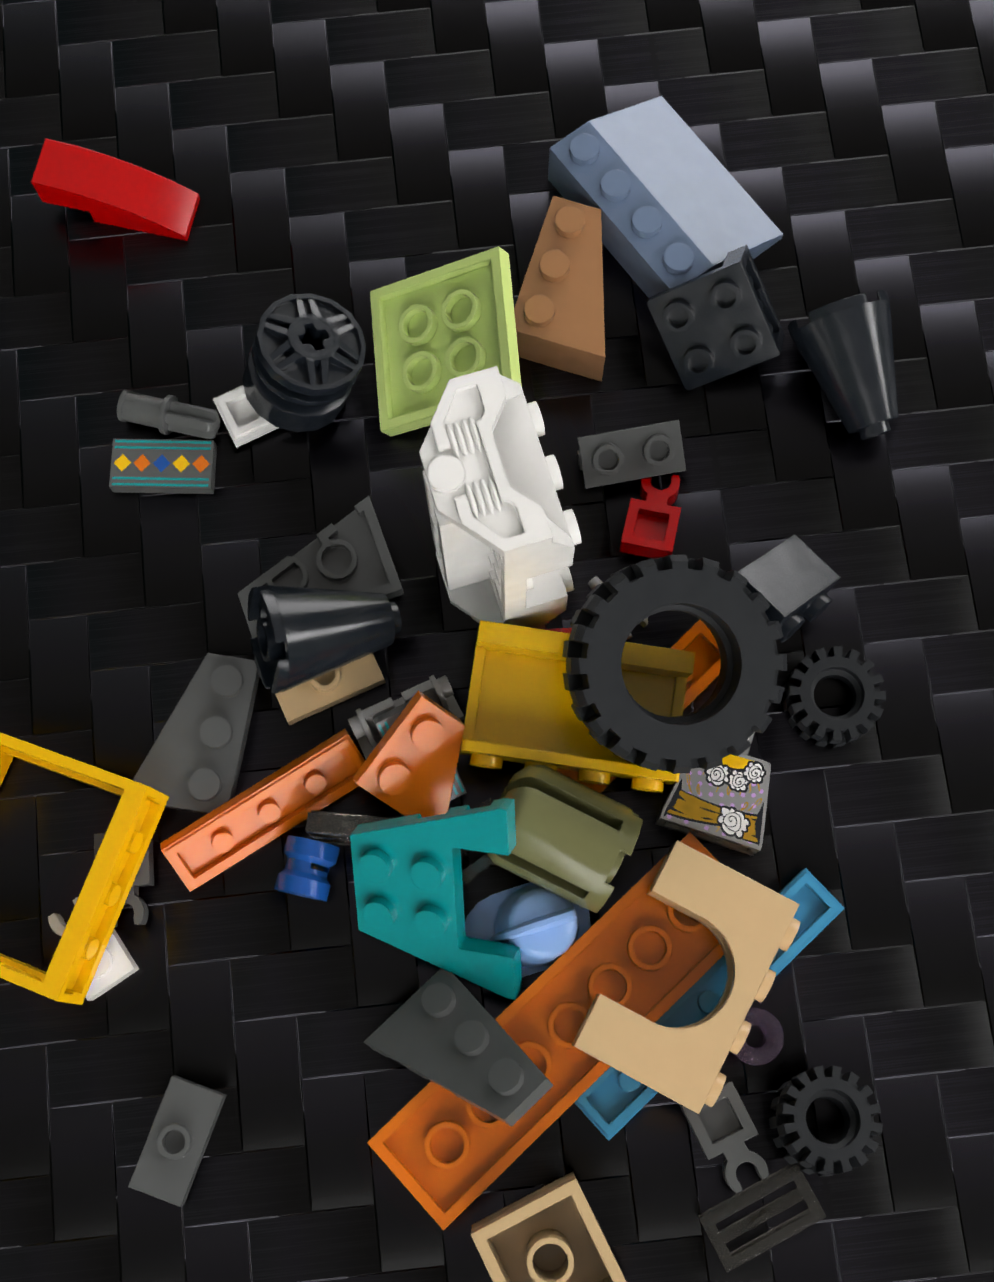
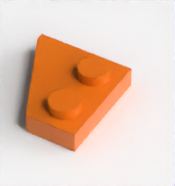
[353,690,465,818]

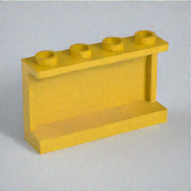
[460,620,696,793]

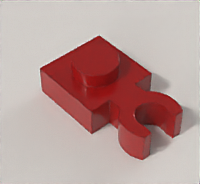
[620,474,682,559]

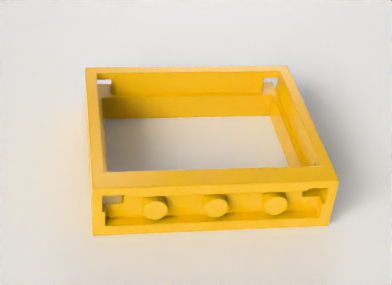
[0,732,169,1005]

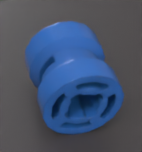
[274,835,340,902]

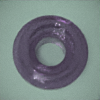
[733,1008,784,1065]

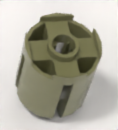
[487,765,643,913]

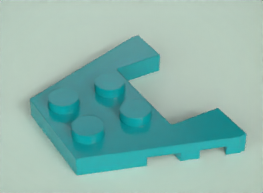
[350,798,522,1000]

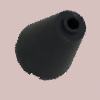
[787,290,899,440]
[247,585,402,694]

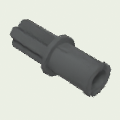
[117,390,221,439]

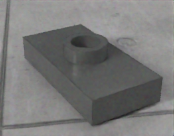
[128,1075,227,1207]

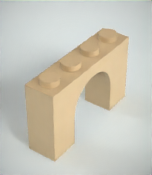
[571,840,801,1114]

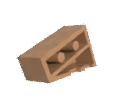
[514,196,605,382]

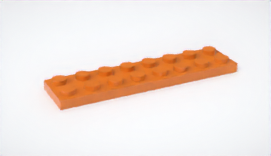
[367,832,724,1231]

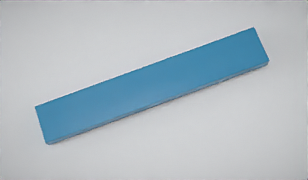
[574,868,845,1141]

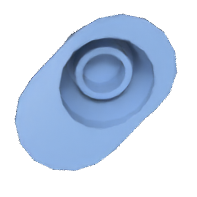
[465,882,591,977]

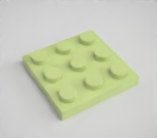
[370,246,522,437]

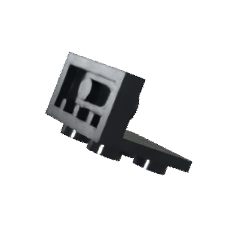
[647,245,785,390]

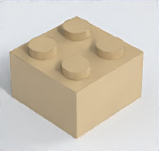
[471,1171,627,1282]

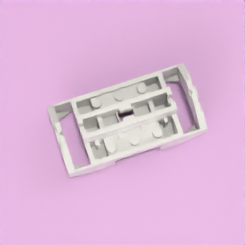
[419,366,582,629]

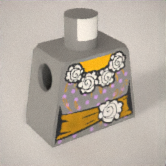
[655,732,771,856]

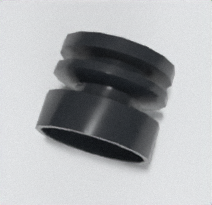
[242,293,366,432]

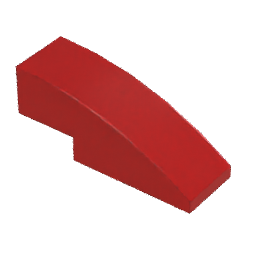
[31,138,200,241]

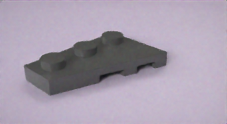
[237,496,404,638]
[133,653,260,815]

